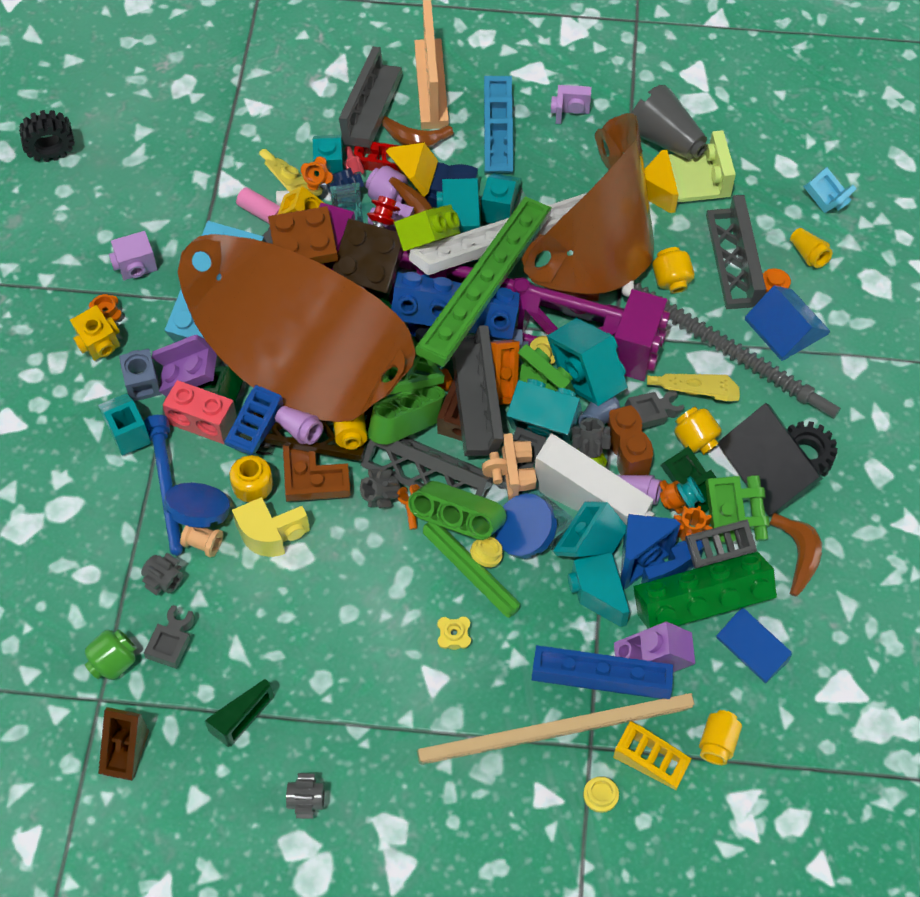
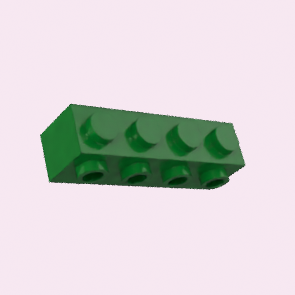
[633,551,777,629]

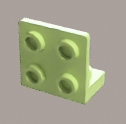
[669,130,736,203]

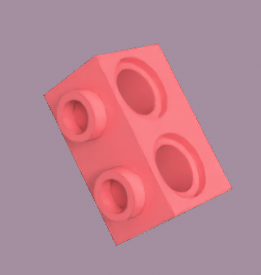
[162,380,237,444]

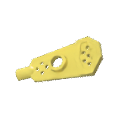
[259,149,323,196]
[647,374,740,401]

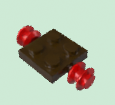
[332,196,403,295]

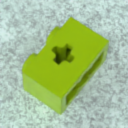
[394,204,460,251]

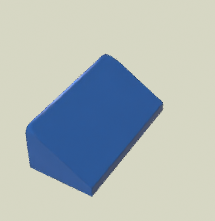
[716,608,792,684]

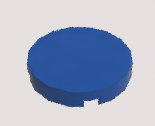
[164,482,230,528]
[495,493,557,559]

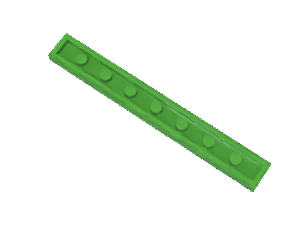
[415,196,552,367]

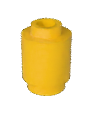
[333,413,367,450]
[699,710,742,766]

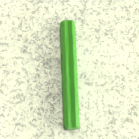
[423,522,520,618]

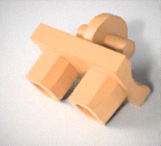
[482,433,536,500]

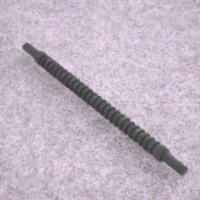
[616,280,841,418]

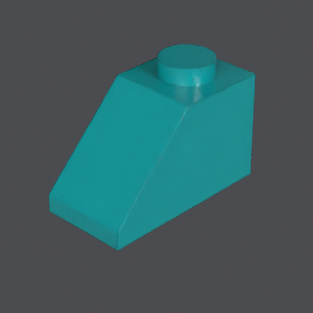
[312,135,344,182]
[481,173,521,223]
[553,502,626,557]
[568,553,630,627]

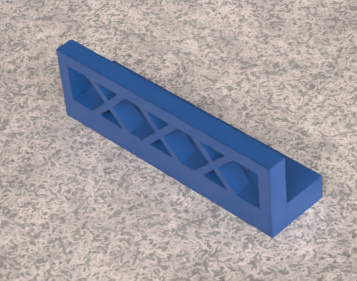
[531,645,674,699]

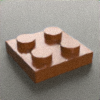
[268,206,338,264]

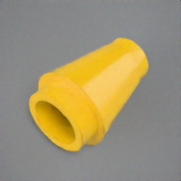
[790,228,833,268]

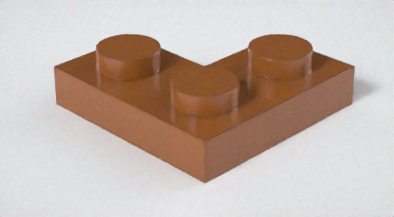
[283,445,350,502]

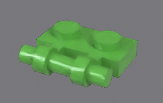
[705,475,770,545]

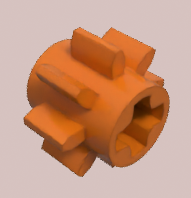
[673,506,713,541]

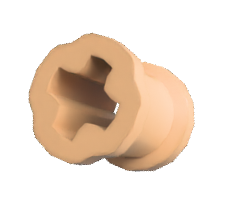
[180,526,223,558]

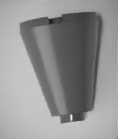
[632,85,707,160]

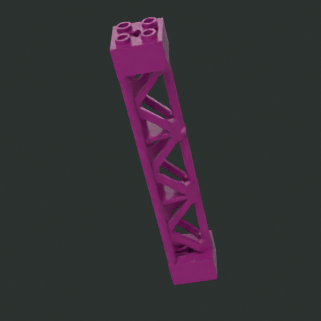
[318,203,670,382]

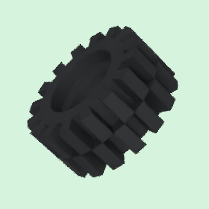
[19,110,75,162]
[788,421,838,477]

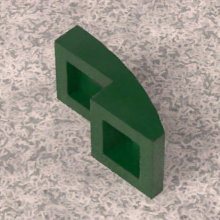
[661,446,717,513]

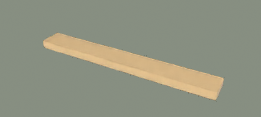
[417,693,694,765]

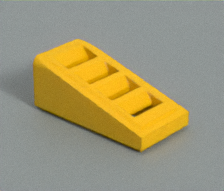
[613,721,692,790]

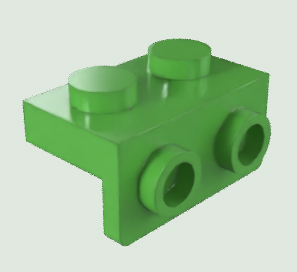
[518,344,576,393]

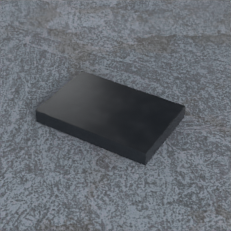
[718,403,823,517]

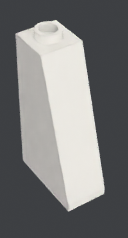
[533,434,655,525]

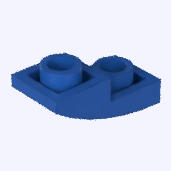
[641,540,704,583]

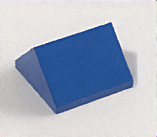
[745,285,830,361]
[620,514,680,590]

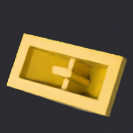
[386,143,438,197]
[644,150,679,213]

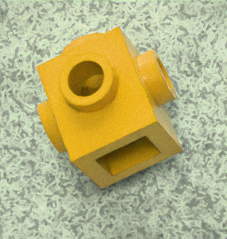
[70,305,120,361]

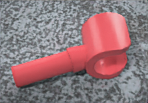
[343,146,365,174]

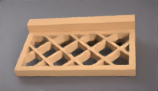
[414,0,449,130]

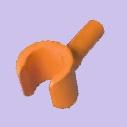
[397,484,420,530]

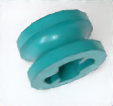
[676,476,706,508]

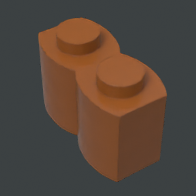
[607,405,653,476]

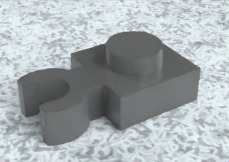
[625,391,685,429]
[144,605,195,669]

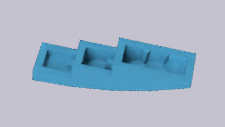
[484,76,513,173]

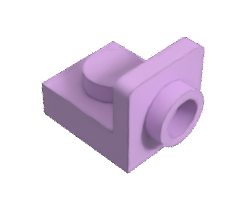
[551,85,592,124]

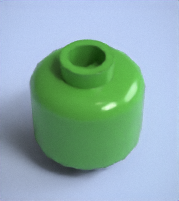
[85,629,137,680]

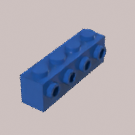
[391,272,520,340]

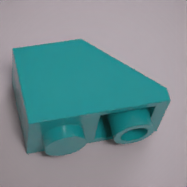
[98,393,151,456]

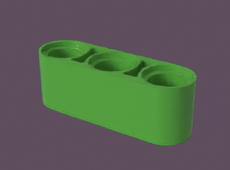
[367,385,445,445]
[408,481,506,540]

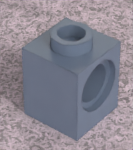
[119,349,161,401]

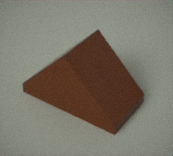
[98,707,149,781]

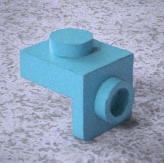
[803,167,857,213]

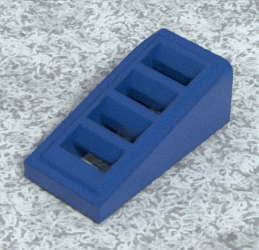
[224,385,283,455]

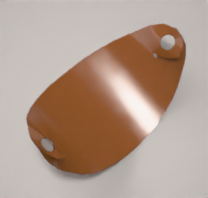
[522,113,654,294]
[177,234,415,422]

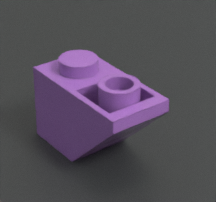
[614,622,695,672]

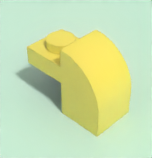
[232,497,310,557]

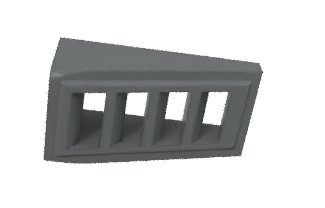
[685,519,757,569]

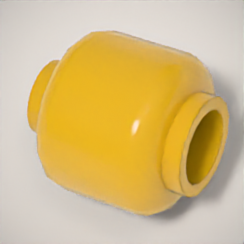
[652,247,695,294]
[674,406,722,455]
[229,455,273,503]

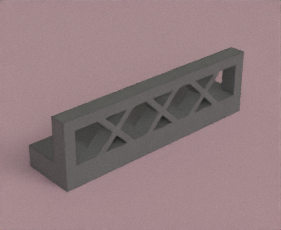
[339,46,402,148]
[706,195,766,309]
[452,326,504,456]
[360,437,493,497]

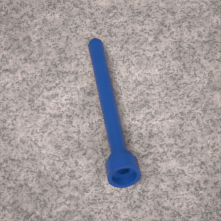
[144,415,183,556]

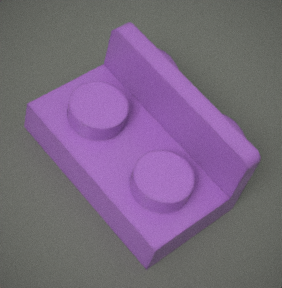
[152,335,217,397]

